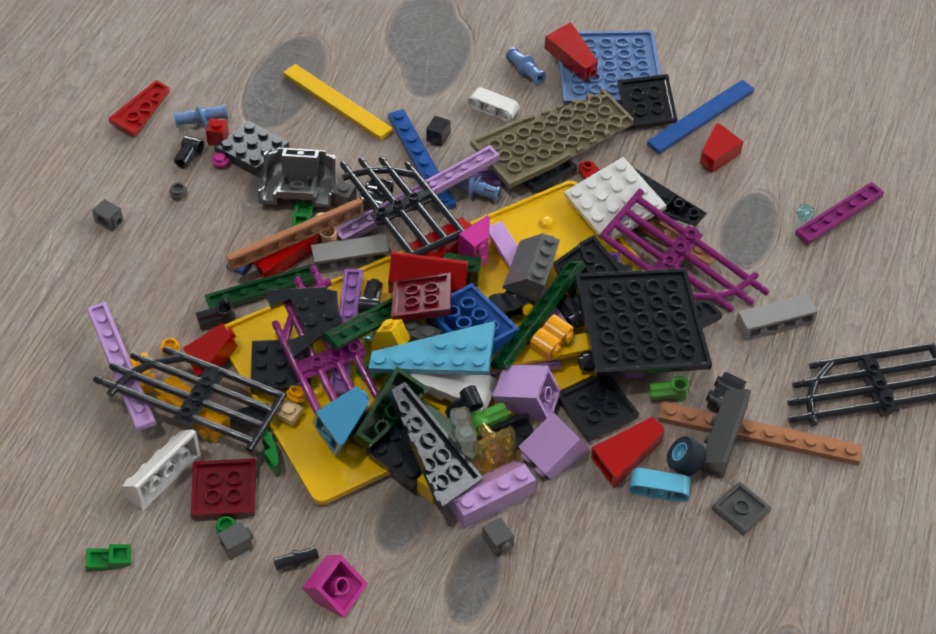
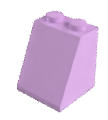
[493,365,561,422]
[519,412,590,480]

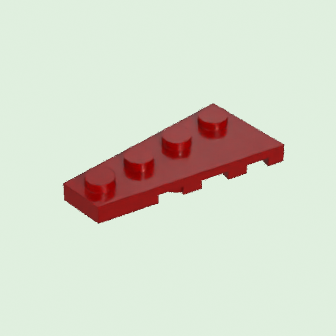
[109,80,170,138]

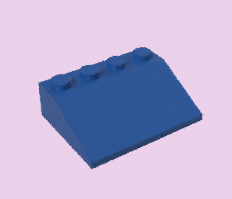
[425,283,519,358]

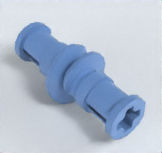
[506,47,546,85]
[174,104,228,127]
[453,174,502,202]

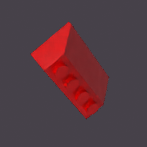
[388,251,468,294]

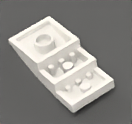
[410,374,498,410]

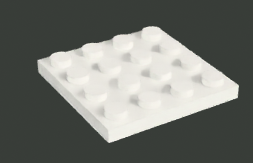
[564,157,666,245]

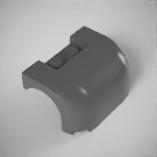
[258,148,336,208]

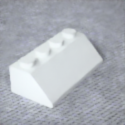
[122,430,201,510]

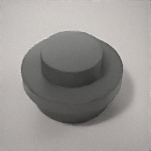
[169,182,188,199]

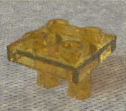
[475,423,517,475]

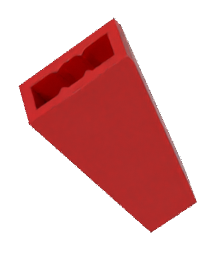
[544,22,598,81]
[409,217,472,258]
[253,234,320,278]
[591,416,664,488]

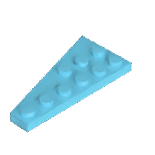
[369,321,496,376]

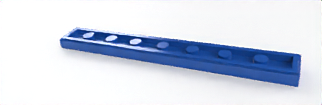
[647,80,755,154]

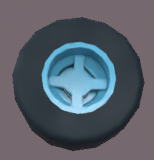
[667,436,706,476]

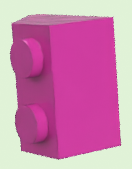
[459,215,490,267]
[302,554,368,617]

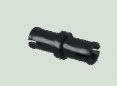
[273,546,319,571]

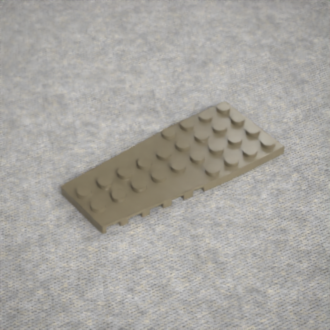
[470,89,634,189]

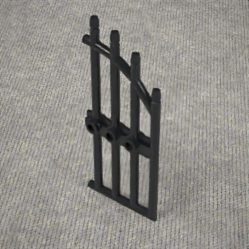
[340,156,465,255]
[787,342,936,427]
[93,346,287,453]

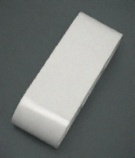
[468,87,520,122]

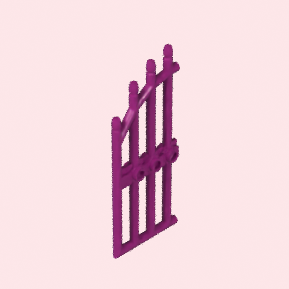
[598,188,770,313]
[272,265,378,414]

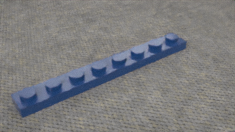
[388,109,456,213]

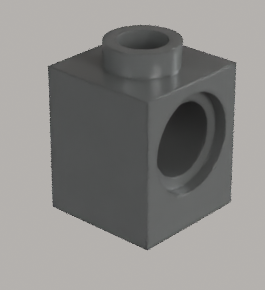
[92,199,124,232]

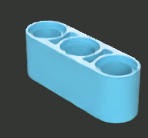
[629,468,691,502]

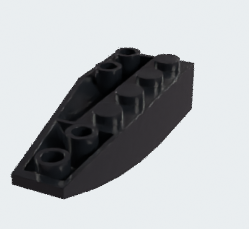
[633,167,707,227]

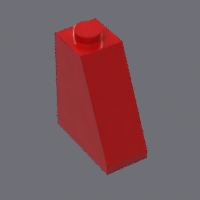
[700,123,744,173]
[183,323,238,378]

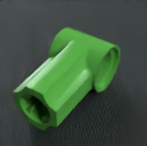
[648,376,689,401]
[466,402,509,436]

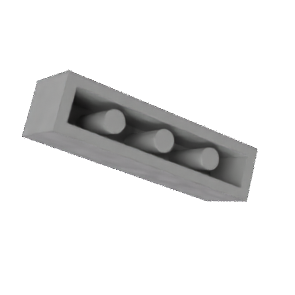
[311,234,389,273]
[735,294,818,341]

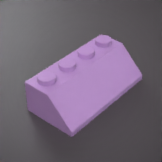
[447,460,536,529]

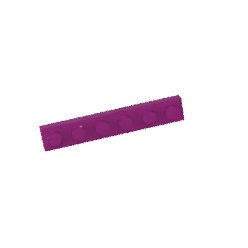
[795,182,884,246]

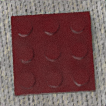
[391,273,452,322]
[190,458,256,519]

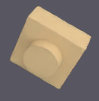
[275,399,304,426]

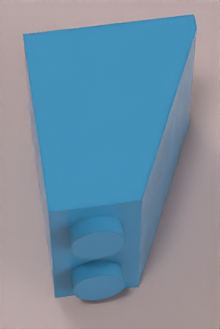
[313,386,369,456]

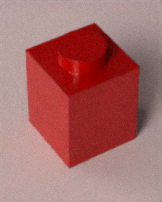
[206,118,230,146]

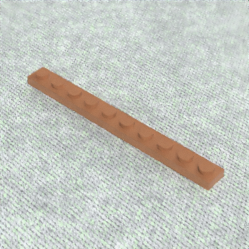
[658,401,862,466]

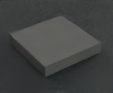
[711,481,771,536]

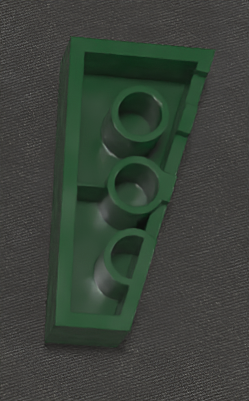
[350,367,430,449]

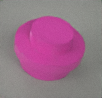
[211,153,229,169]

